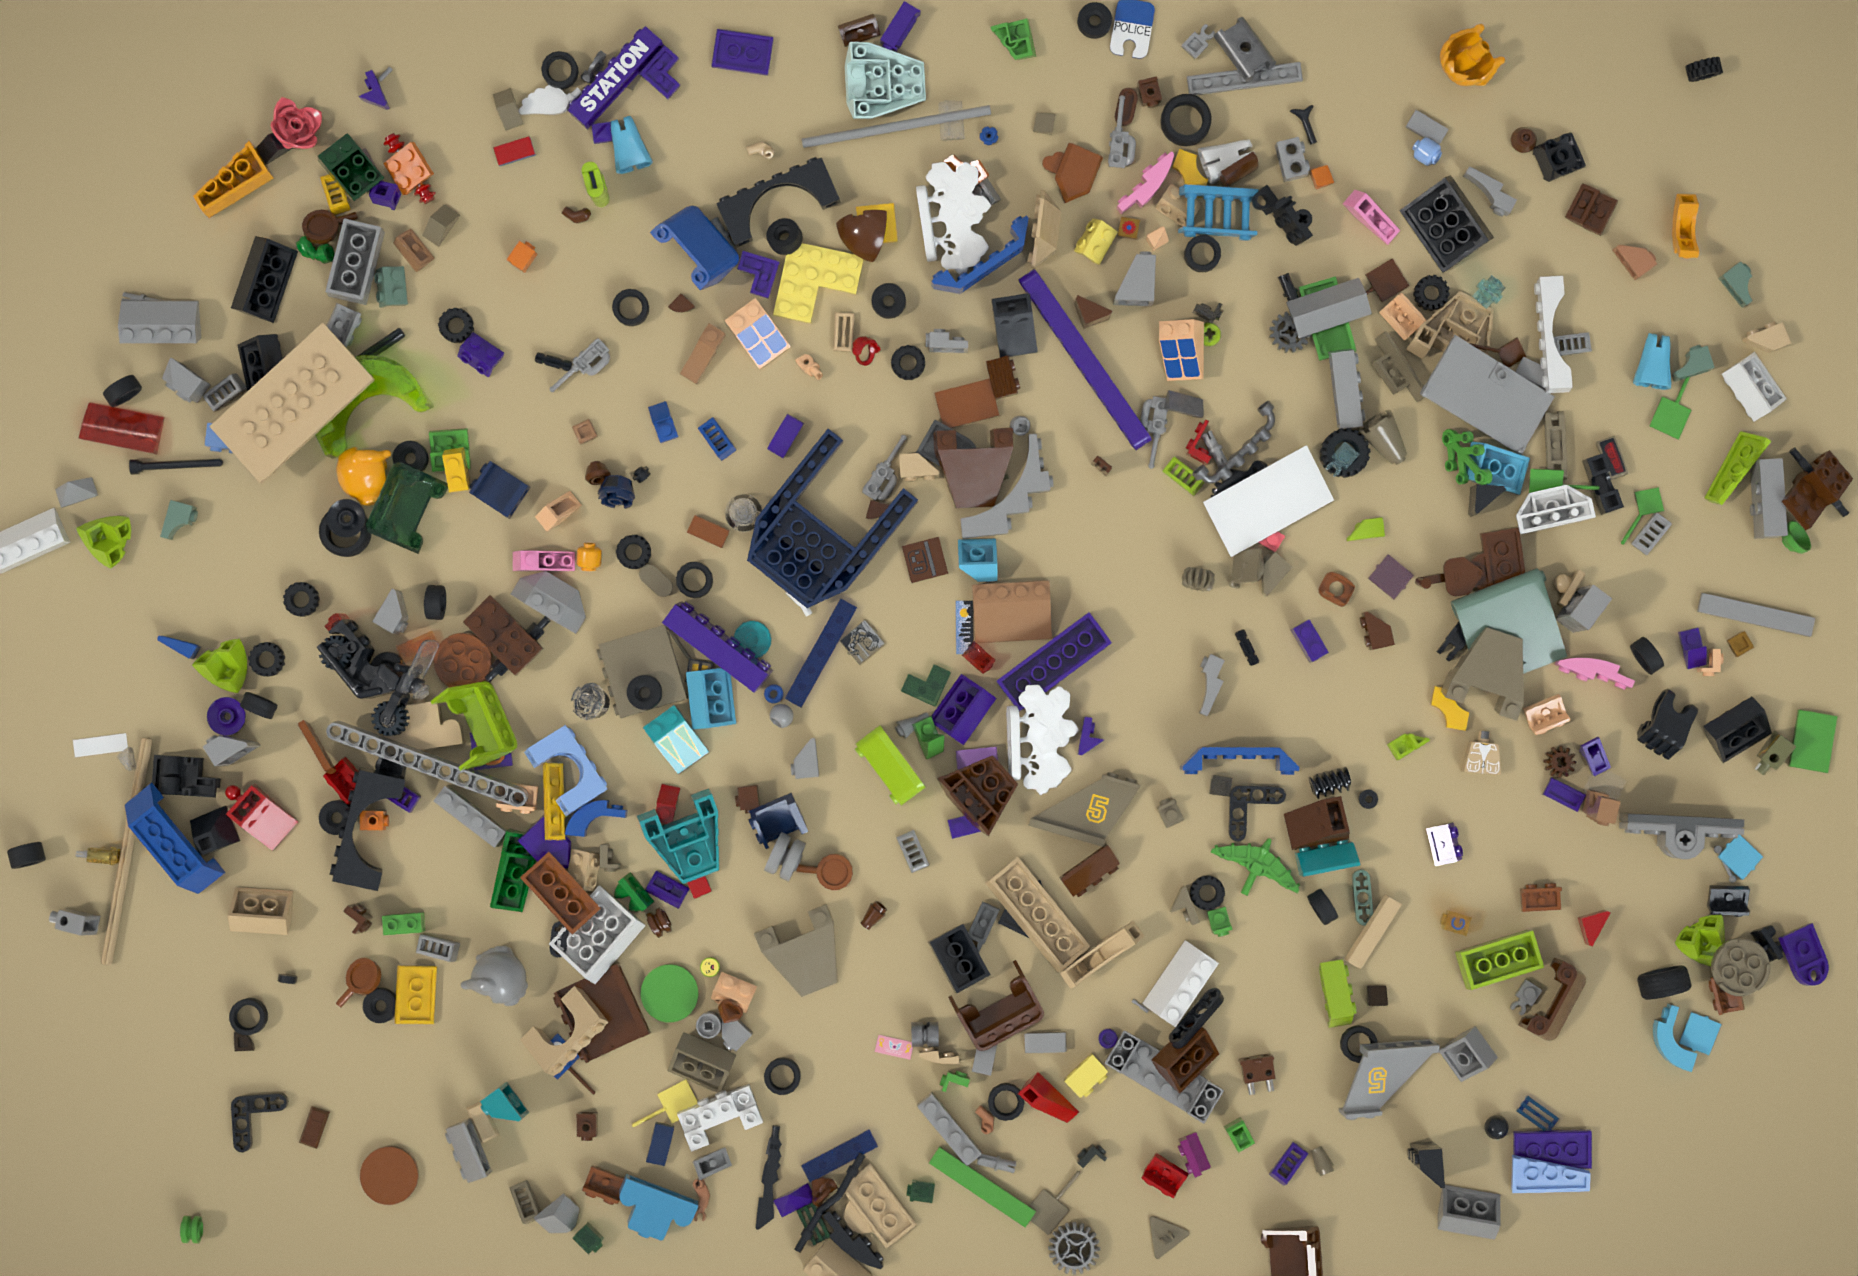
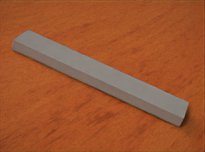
[1187,62,1303,95]
[1697,593,1815,637]

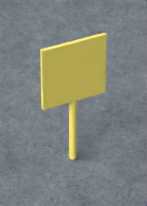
[632,1080,698,1127]

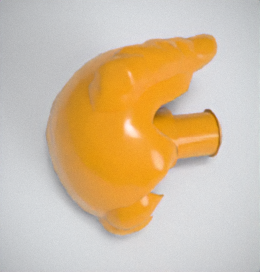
[1440,24,1505,87]
[336,447,398,506]

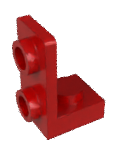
[1186,420,1211,465]

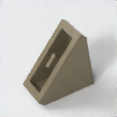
[493,88,524,130]
[422,205,460,247]

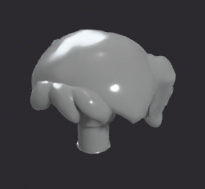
[461,946,528,1006]

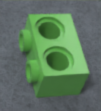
[382,912,426,935]

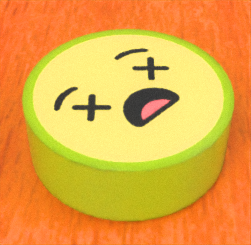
[700,957,720,977]

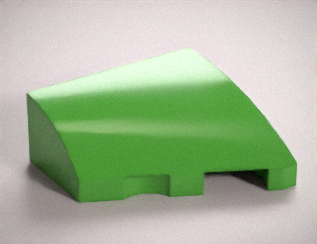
[991,18,1037,60]

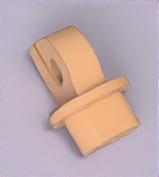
[795,354,823,380]

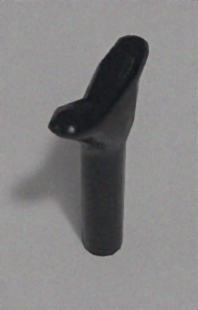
[1290,105,1317,145]

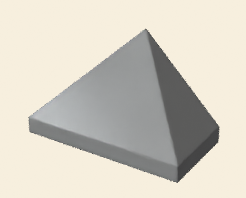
[55,477,98,508]

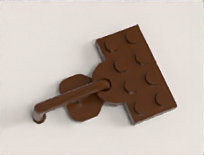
[1415,527,1525,597]

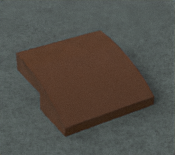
[1220,152,1258,187]
[1565,183,1618,236]

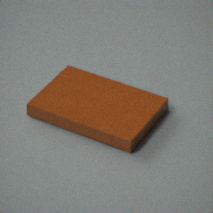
[934,378,999,428]

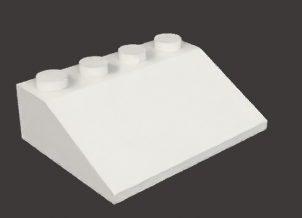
[549,885,646,984]

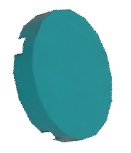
[734,621,772,658]

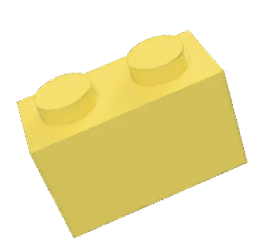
[1064,1053,1108,1098]

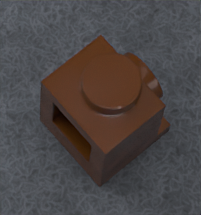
[1137,76,1162,108]
[576,1112,598,1141]

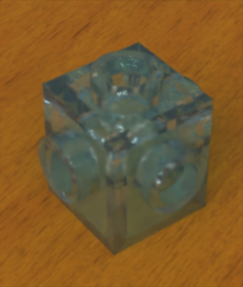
[1473,275,1506,309]

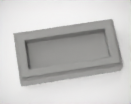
[1406,110,1449,145]

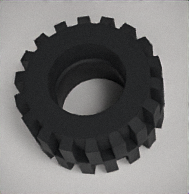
[1320,428,1371,478]

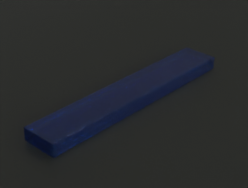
[785,598,857,708]

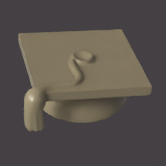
[1229,548,1265,589]

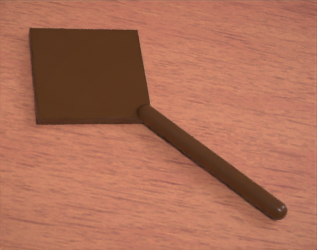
[1469,337,1526,368]

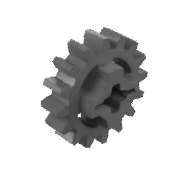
[1269,311,1311,353]

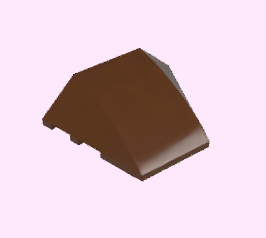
[937,755,1018,836]

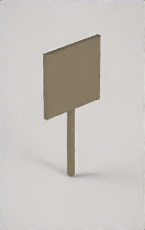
[1030,1171,1080,1235]

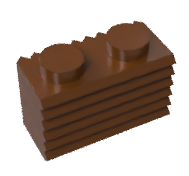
[986,356,1020,400]

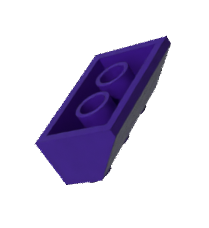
[931,674,997,745]

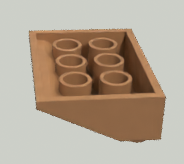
[972,581,1052,643]

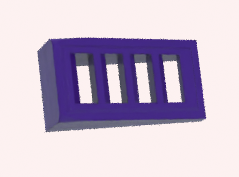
[386,786,421,813]
[1269,1142,1308,1186]

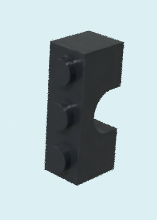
[1582,453,1624,515]

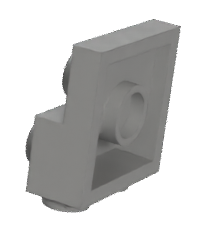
[926,329,968,353]

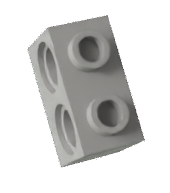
[1275,137,1310,182]

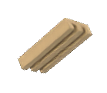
[833,312,855,352]

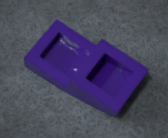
[767,414,804,458]

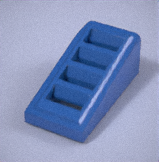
[698,417,737,461]
[157,636,201,659]

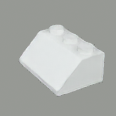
[1722,352,1786,421]

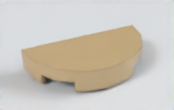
[844,1201,872,1234]

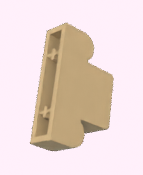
[384,699,465,755]

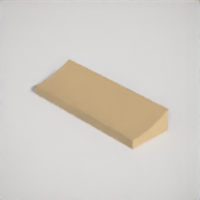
[985,857,1091,973]

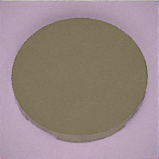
[1711,938,1770,996]

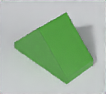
[1224,1117,1255,1153]

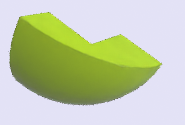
[76,516,131,569]
[192,639,247,693]
[1675,915,1725,967]

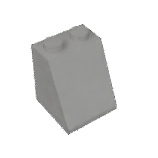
[1113,251,1156,306]

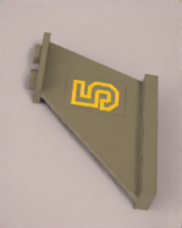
[1029,772,1141,847]

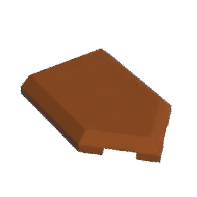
[1055,143,1103,203]

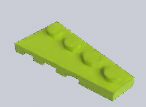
[1705,431,1771,505]

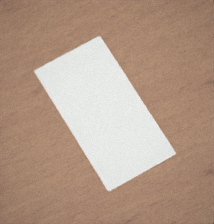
[1203,446,1334,557]

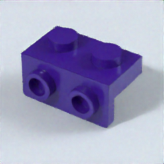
[457,332,504,377]

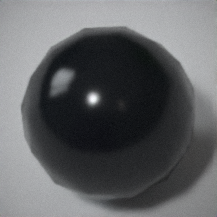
[1484,1115,1509,1140]

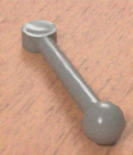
[1713,846,1736,883]

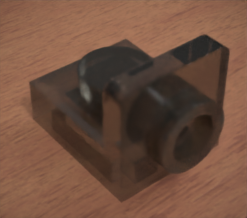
[1192,303,1224,323]

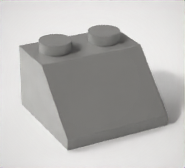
[372,588,408,635]
[1439,1026,1498,1082]

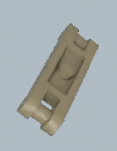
[1543,411,1567,480]

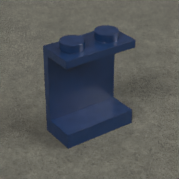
[469,461,531,519]

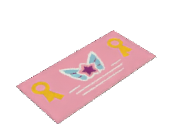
[875,1035,913,1060]

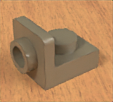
[1157,797,1184,828]
[600,844,620,872]

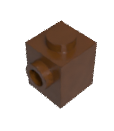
[735,785,760,814]

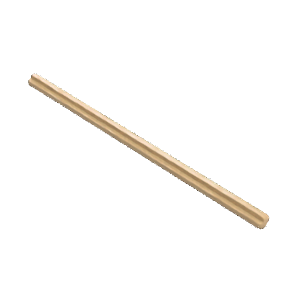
[101,738,152,965]

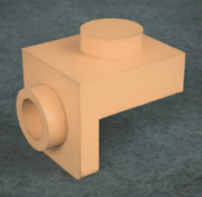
[1697,649,1724,676]

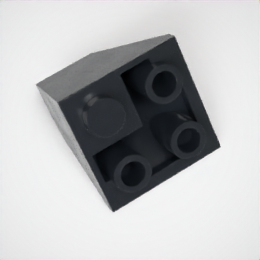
[190,805,241,856]

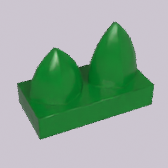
[614,872,654,912]

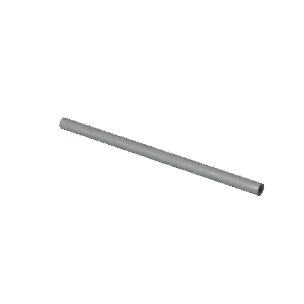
[802,105,991,148]

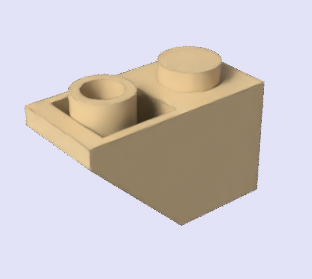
[1743,321,1791,353]
[899,453,939,482]

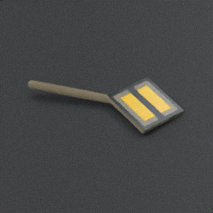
[669,630,713,683]

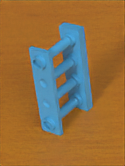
[1178,184,1258,241]

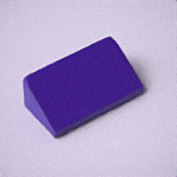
[646,871,690,909]

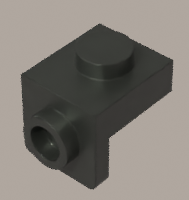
[1077,1144,1107,1168]

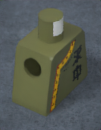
[1755,731,1796,775]

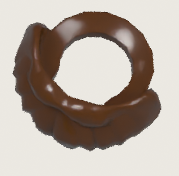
[812,1177,838,1207]

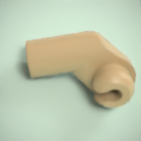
[746,142,774,159]

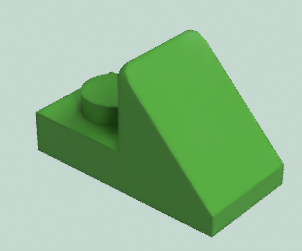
[912,716,944,759]

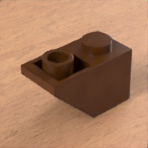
[1360,612,1395,650]

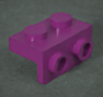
[1177,1132,1211,1178]

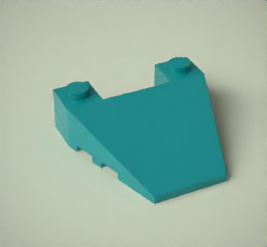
[637,788,719,884]

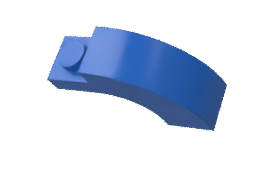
[565,800,628,837]

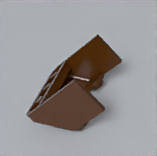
[948,960,1044,1051]

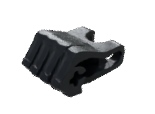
[1637,689,1698,760]

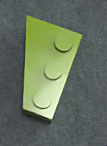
[1319,959,1357,1028]

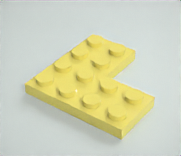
[773,243,864,324]

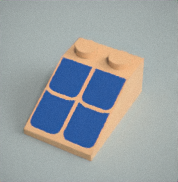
[724,298,790,369]
[1159,319,1204,381]

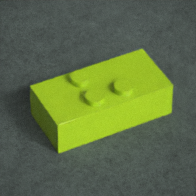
[1455,930,1544,990]

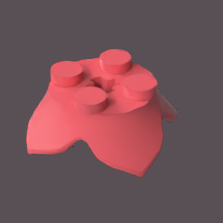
[270,97,322,149]

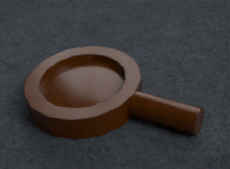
[302,209,358,244]

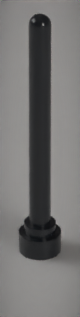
[129,459,223,475]

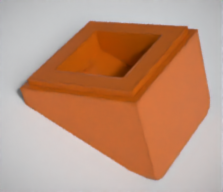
[1309,165,1334,190]

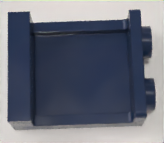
[748,792,809,849]

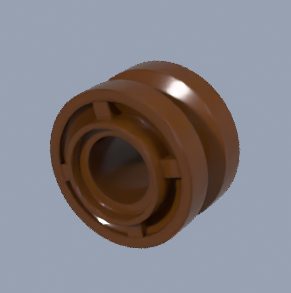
[646,907,672,938]

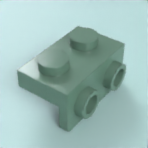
[374,266,408,308]

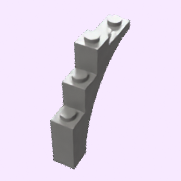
[961,434,1053,539]

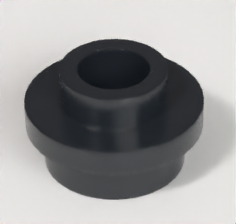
[1359,790,1378,809]

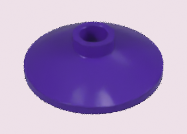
[207,697,246,736]

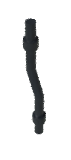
[794,1152,866,1253]

